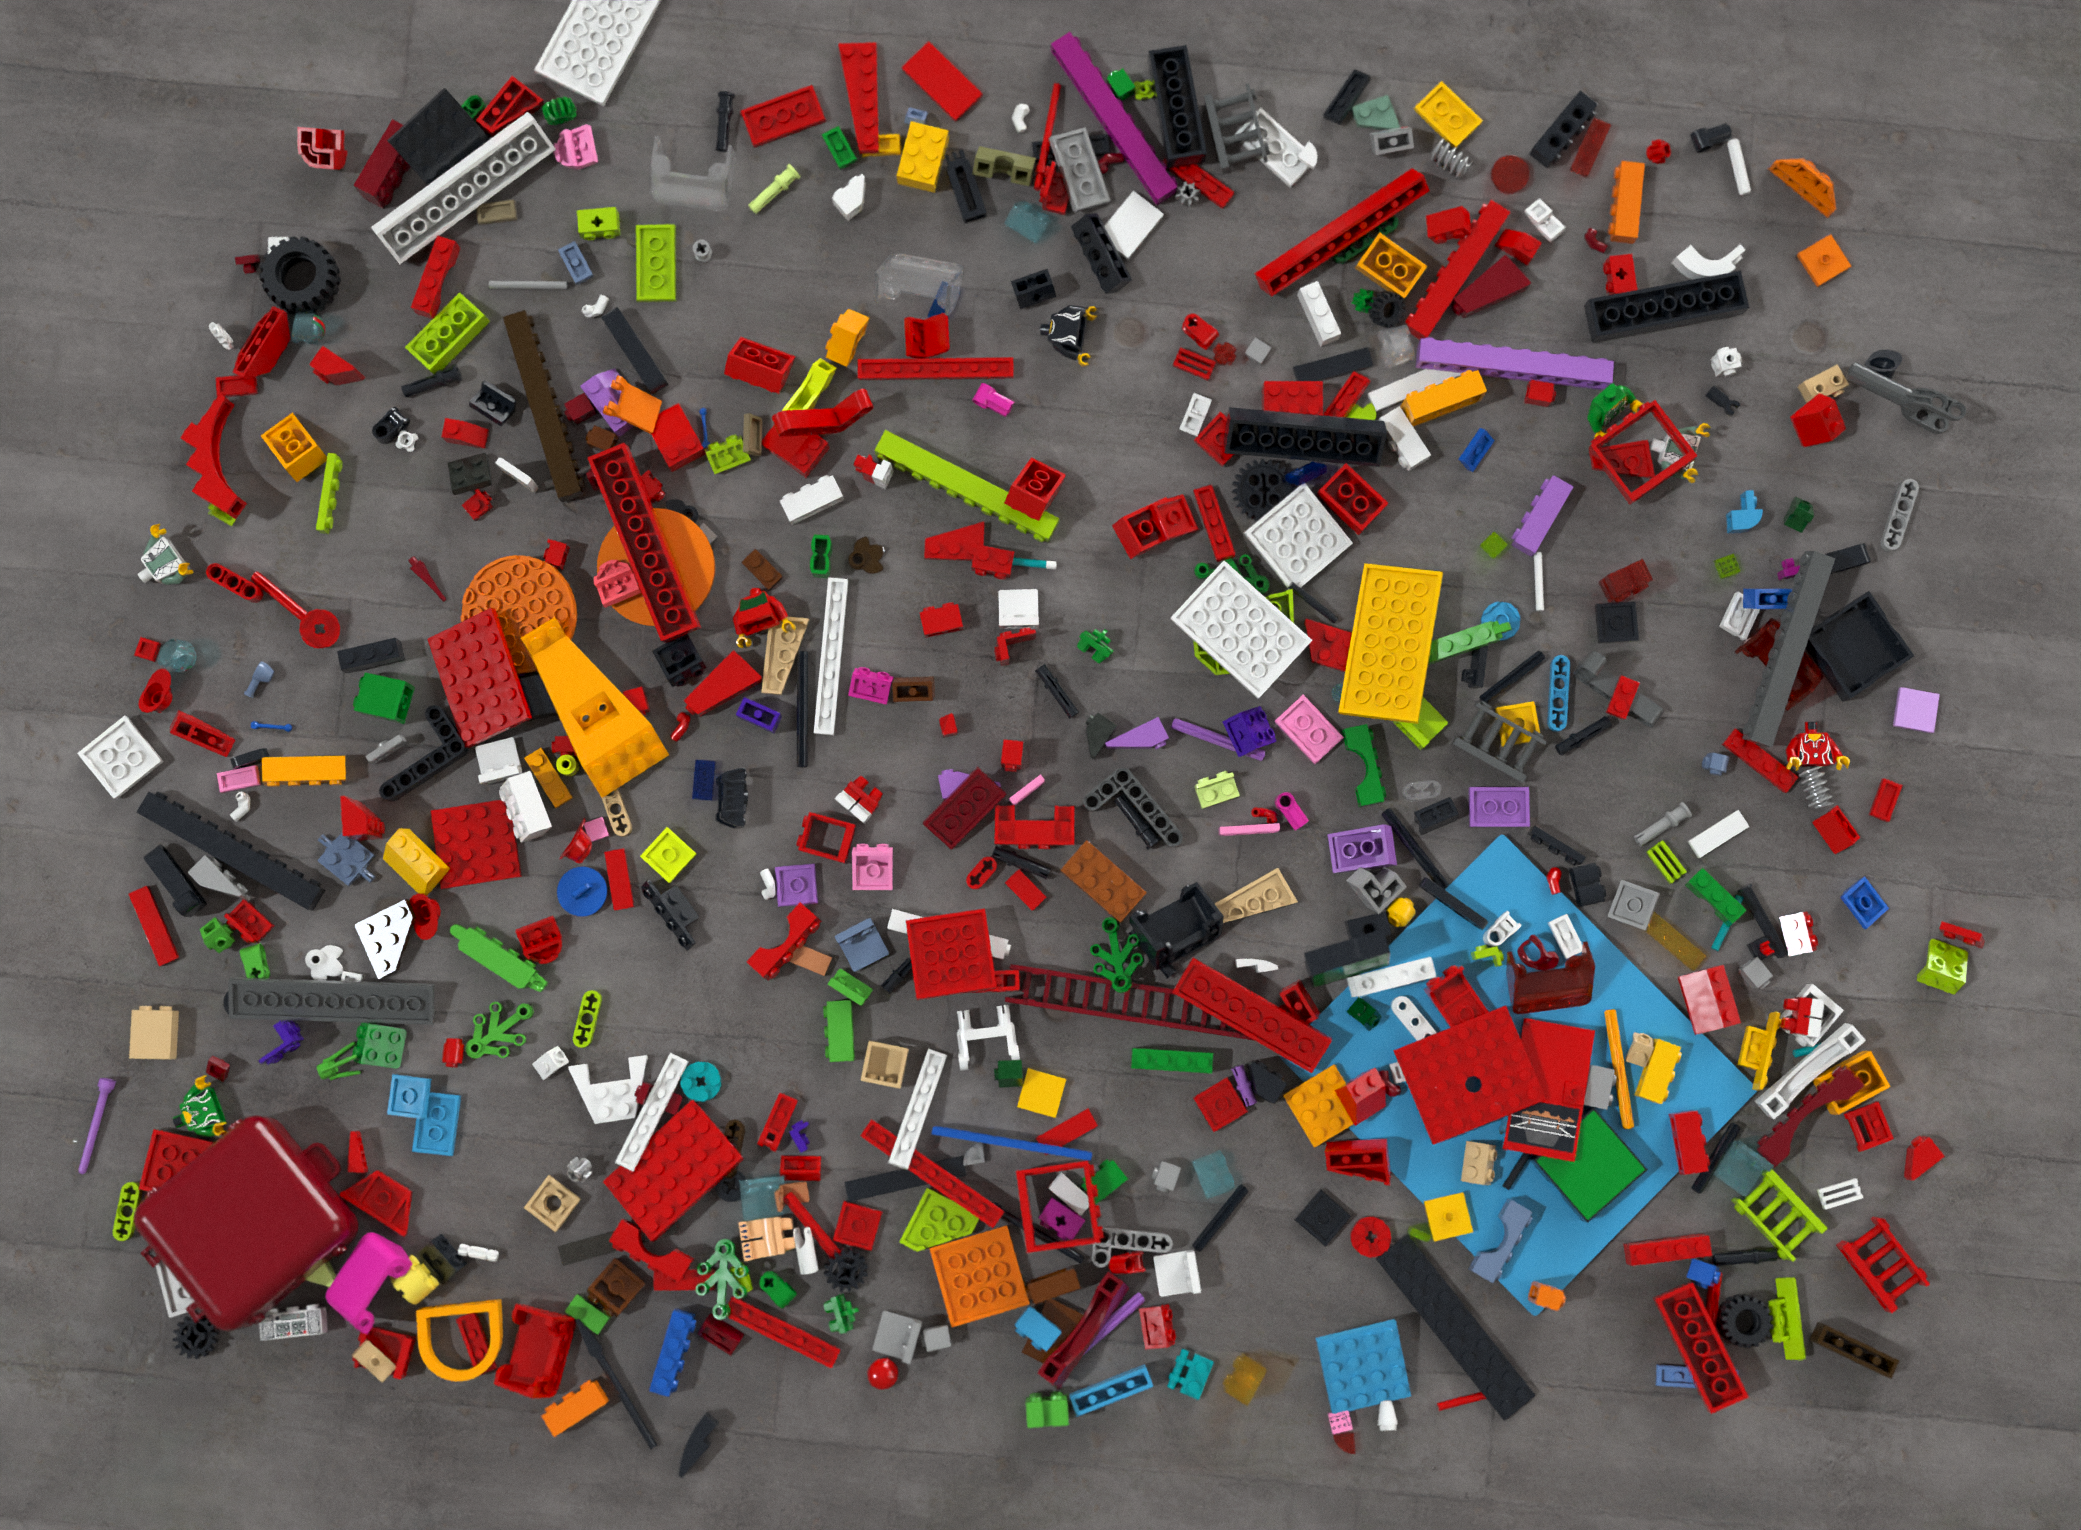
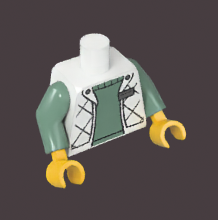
[1650,423,1711,483]
[138,523,194,585]

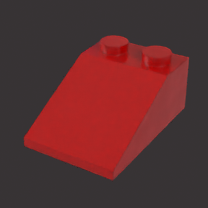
[651,403,706,472]
[761,425,830,478]
[1112,497,1167,560]

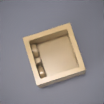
[861,1041,909,1088]

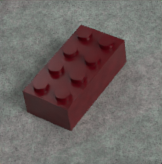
[353,119,411,209]

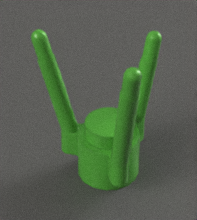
[317,1041,361,1080]

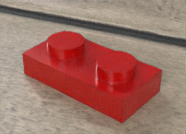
[1605,675,1640,720]

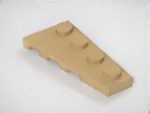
[761,617,809,695]
[1215,868,1298,923]

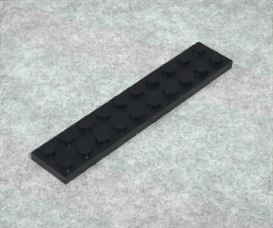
[1376,1234,1536,1421]

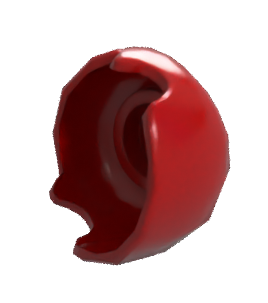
[867,1358,899,1390]

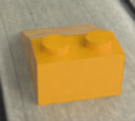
[261,413,327,482]

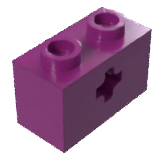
[1038,1196,1085,1241]

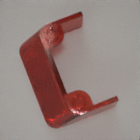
[1735,618,1824,711]
[1506,941,1596,1014]

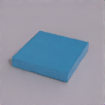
[387,1074,432,1119]

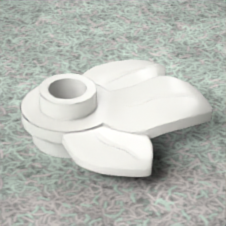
[305,945,344,981]

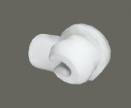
[1012,104,1029,134]
[230,791,250,822]

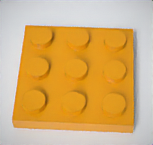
[1282,1064,1353,1148]

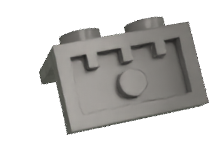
[872,1311,922,1364]

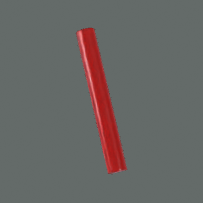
[1437,1392,1486,1411]

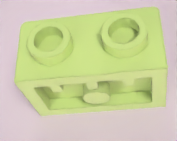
[1194,771,1240,809]

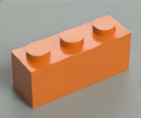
[541,1380,610,1437]

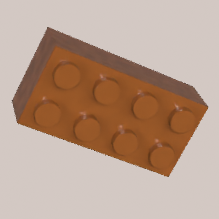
[1060,840,1147,924]

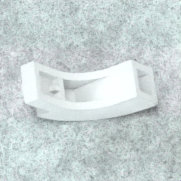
[1672,244,1745,280]

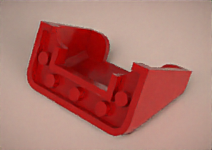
[494,1304,576,1398]

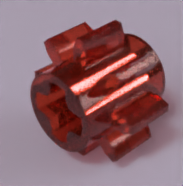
[1213,342,1237,366]

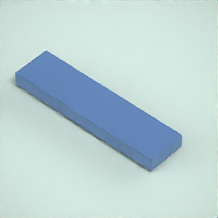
[1656,1364,1739,1388]

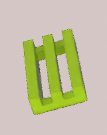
[1646,840,1687,884]

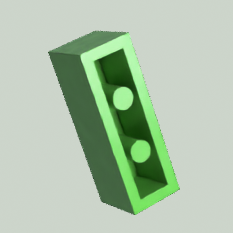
[823,1000,855,1062]

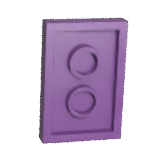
[1468,787,1530,827]

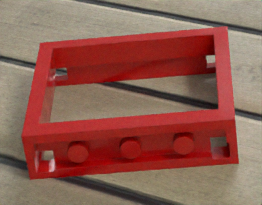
[1588,400,1697,505]
[1016,1161,1104,1253]

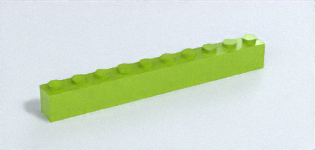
[874,430,1059,543]

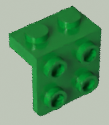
[352,1023,407,1069]

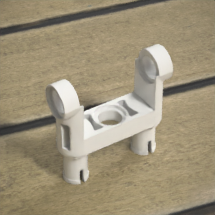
[957,1005,1020,1071]

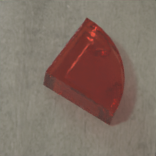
[1333,1432,1356,1454]

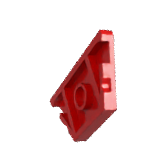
[1304,619,1352,673]
[339,1170,413,1237]

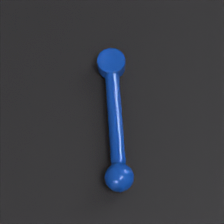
[699,408,710,449]
[251,721,292,732]

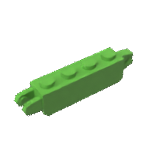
[1428,621,1512,665]
[450,924,548,992]

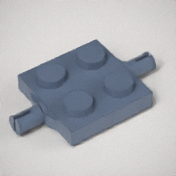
[317,832,376,886]

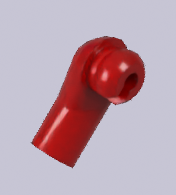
[670,712,691,742]
[1251,807,1278,824]
[1546,867,1562,895]

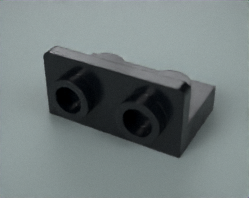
[417,1234,467,1285]

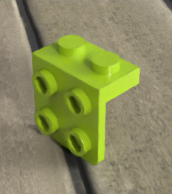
[1917,939,1968,995]

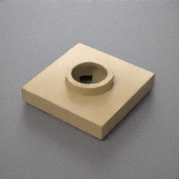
[524,1175,581,1232]

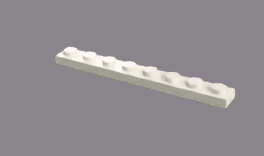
[814,577,848,736]

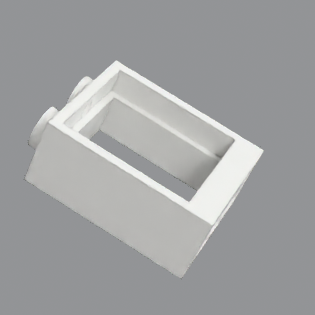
[1780,984,1844,1047]

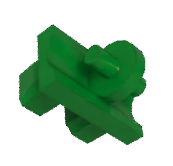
[1077,629,1114,664]
[823,1293,859,1334]

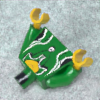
[1587,383,1643,439]
[173,1075,228,1137]

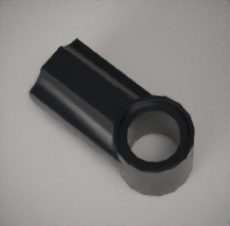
[1690,123,1732,153]

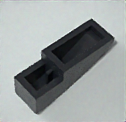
[679,1412,719,1478]

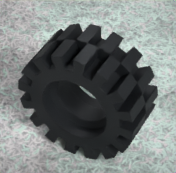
[1368,290,1406,328]

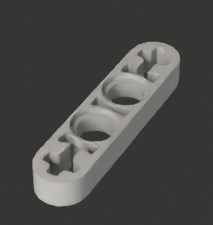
[1880,479,1919,552]

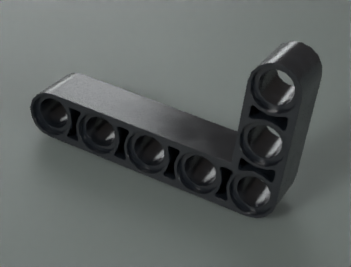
[379,705,468,801]

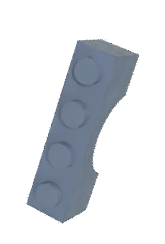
[1468,1198,1532,1283]

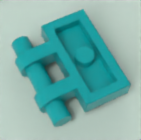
[1167,1348,1214,1400]

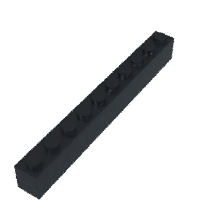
[136,791,325,911]

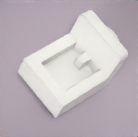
[532,1046,569,1080]

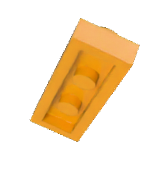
[524,748,573,808]

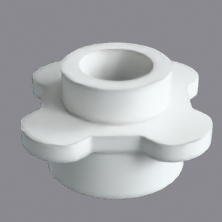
[396,430,418,452]

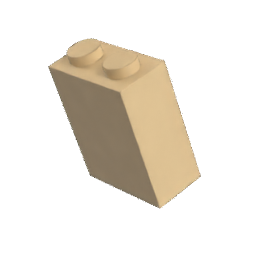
[129,1006,179,1059]

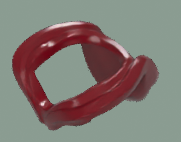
[1517,934,1559,971]

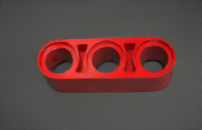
[206,563,263,603]

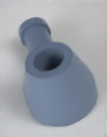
[244,661,275,698]

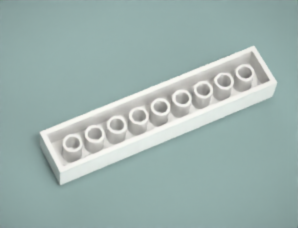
[371,112,556,264]

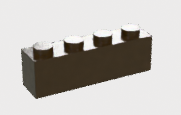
[1810,1322,1899,1379]

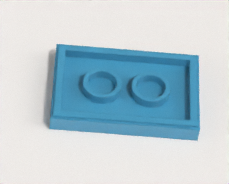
[412,1092,461,1156]

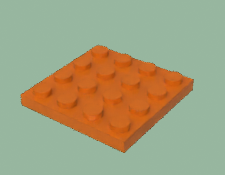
[929,1225,1030,1327]

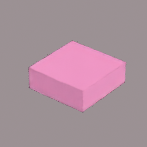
[584,817,609,842]

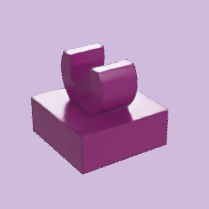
[1777,558,1800,580]

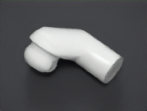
[582,295,609,318]
[760,869,776,900]

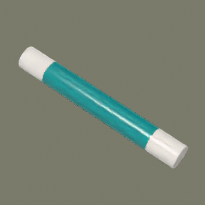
[1012,558,1057,569]

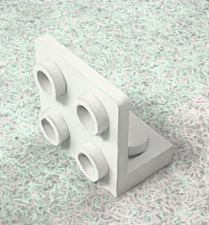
[999,589,1039,629]
[475,737,523,785]
[1153,1250,1201,1297]

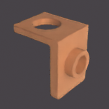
[774,1182,810,1212]

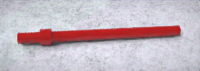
[1034,83,1061,191]

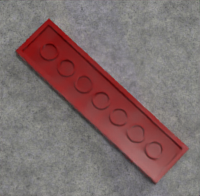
[1172,958,1332,1073]

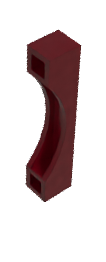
[1757,1065,1864,1168]
[1037,1272,1130,1389]

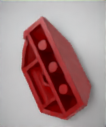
[233,306,291,379]

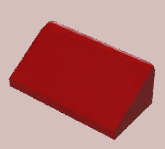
[780,1156,821,1181]

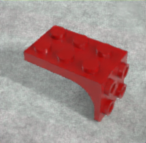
[1423,965,1489,1027]

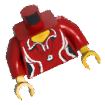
[1785,722,1850,771]

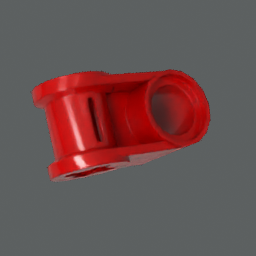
[1182,313,1219,350]
[1109,1250,1146,1274]

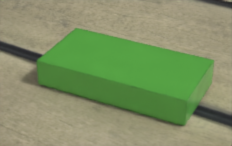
[565,1294,610,1335]

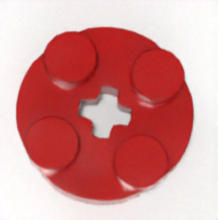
[299,609,340,648]
[1350,1216,1391,1258]

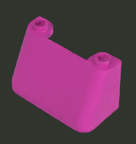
[326,1233,413,1334]

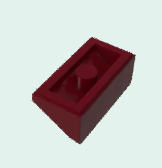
[697,1313,744,1356]

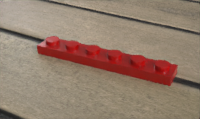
[728,1295,841,1369]

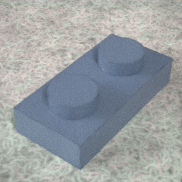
[558,241,594,285]

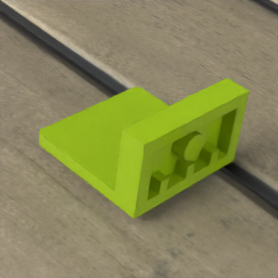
[1393,697,1448,750]

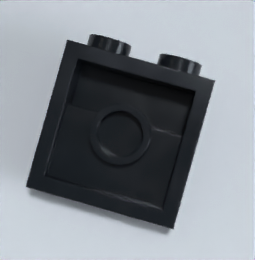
[652,634,707,687]

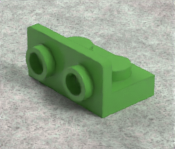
[828,969,873,1006]

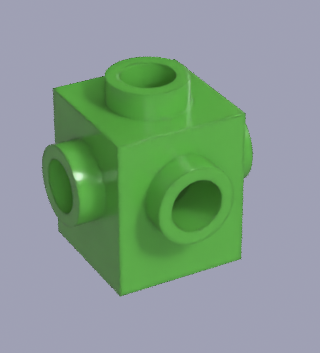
[200,917,235,953]

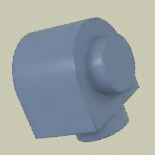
[1702,753,1729,776]

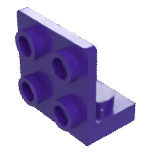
[1223,706,1276,757]

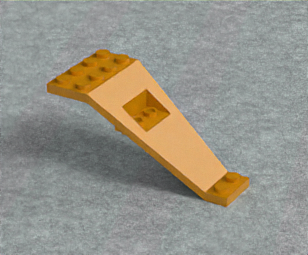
[520,617,669,798]

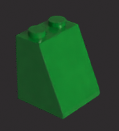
[353,672,415,725]

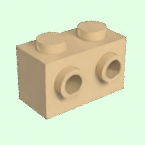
[1798,364,1849,403]

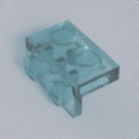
[1004,201,1052,244]
[1192,1150,1235,1199]

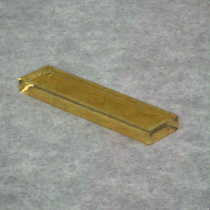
[1646,912,1706,971]

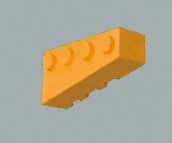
[262,756,346,787]

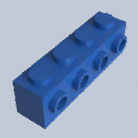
[649,1309,697,1397]

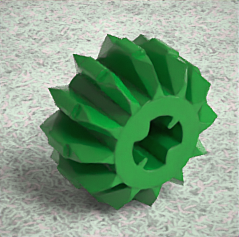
[542,97,577,125]

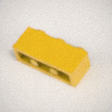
[1634,1039,1682,1104]

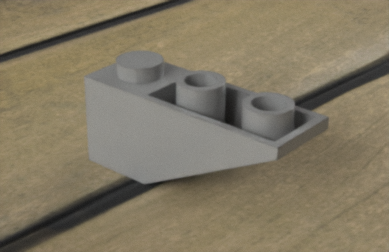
[188,855,251,901]

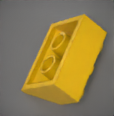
[383,828,450,896]

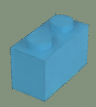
[1014,1304,1062,1351]

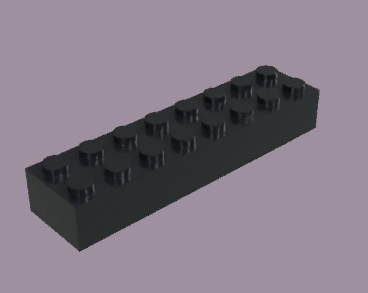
[1584,271,1749,343]
[1223,407,1387,467]

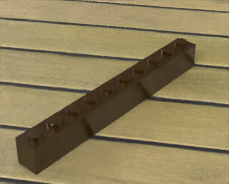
[503,310,585,503]

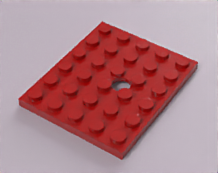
[1393,1005,1546,1145]

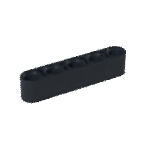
[601,307,669,395]

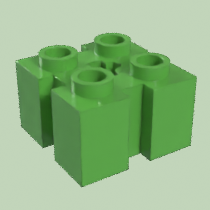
[1026,1391,1069,1428]

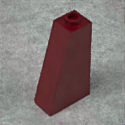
[1451,254,1531,319]

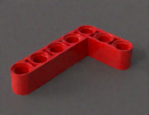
[772,389,874,437]

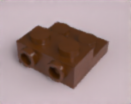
[586,1258,645,1318]

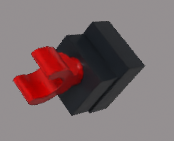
[1747,936,1774,960]

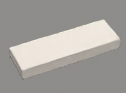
[1687,810,1749,858]

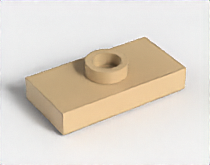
[352,1339,396,1382]

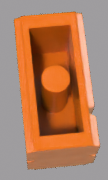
[1528,1281,1565,1311]

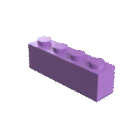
[1511,475,1573,557]

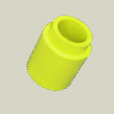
[556,755,579,776]

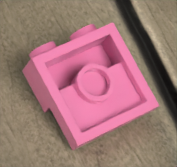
[852,844,893,890]

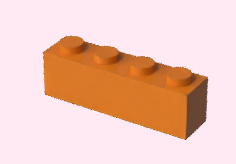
[1608,161,1645,244]

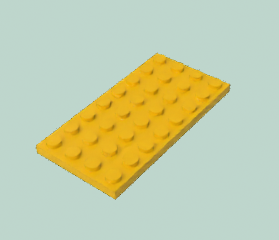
[1338,563,1443,724]

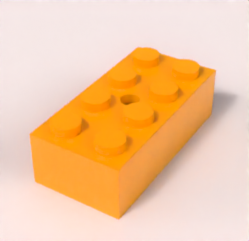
[1400,370,1487,427]

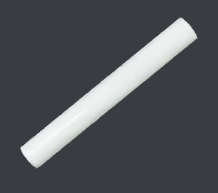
[1534,552,1544,611]

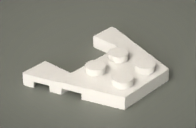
[568,1055,648,1124]

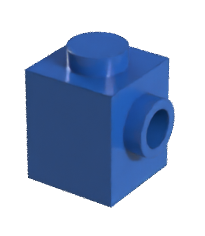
[1687,1258,1721,1289]

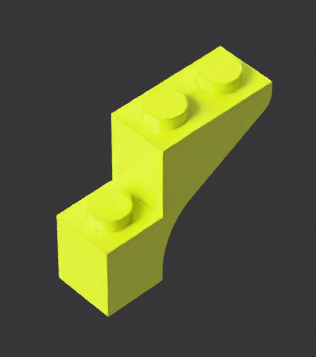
[782,358,837,411]

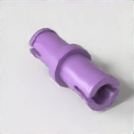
[1231,1064,1257,1107]

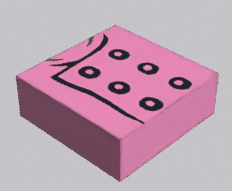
[1328,1411,1353,1434]

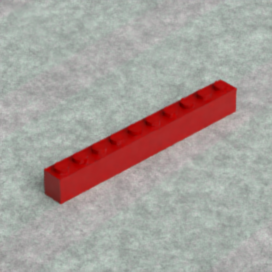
[1254,168,1430,297]

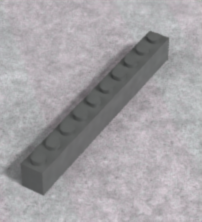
[1742,551,1835,747]

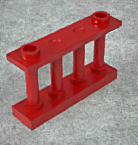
[1836,1216,1930,1313]

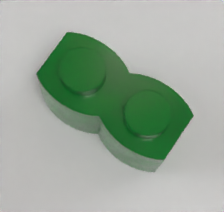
[810,534,833,578]

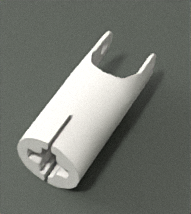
[793,1227,818,1274]

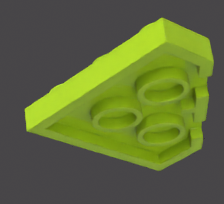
[899,1187,979,1252]

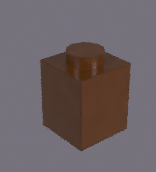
[586,425,619,452]

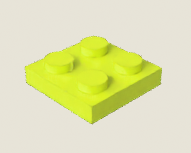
[640,827,697,883]

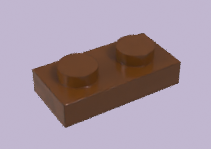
[741,549,783,591]

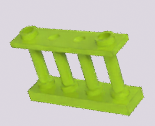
[1731,1167,1828,1262]

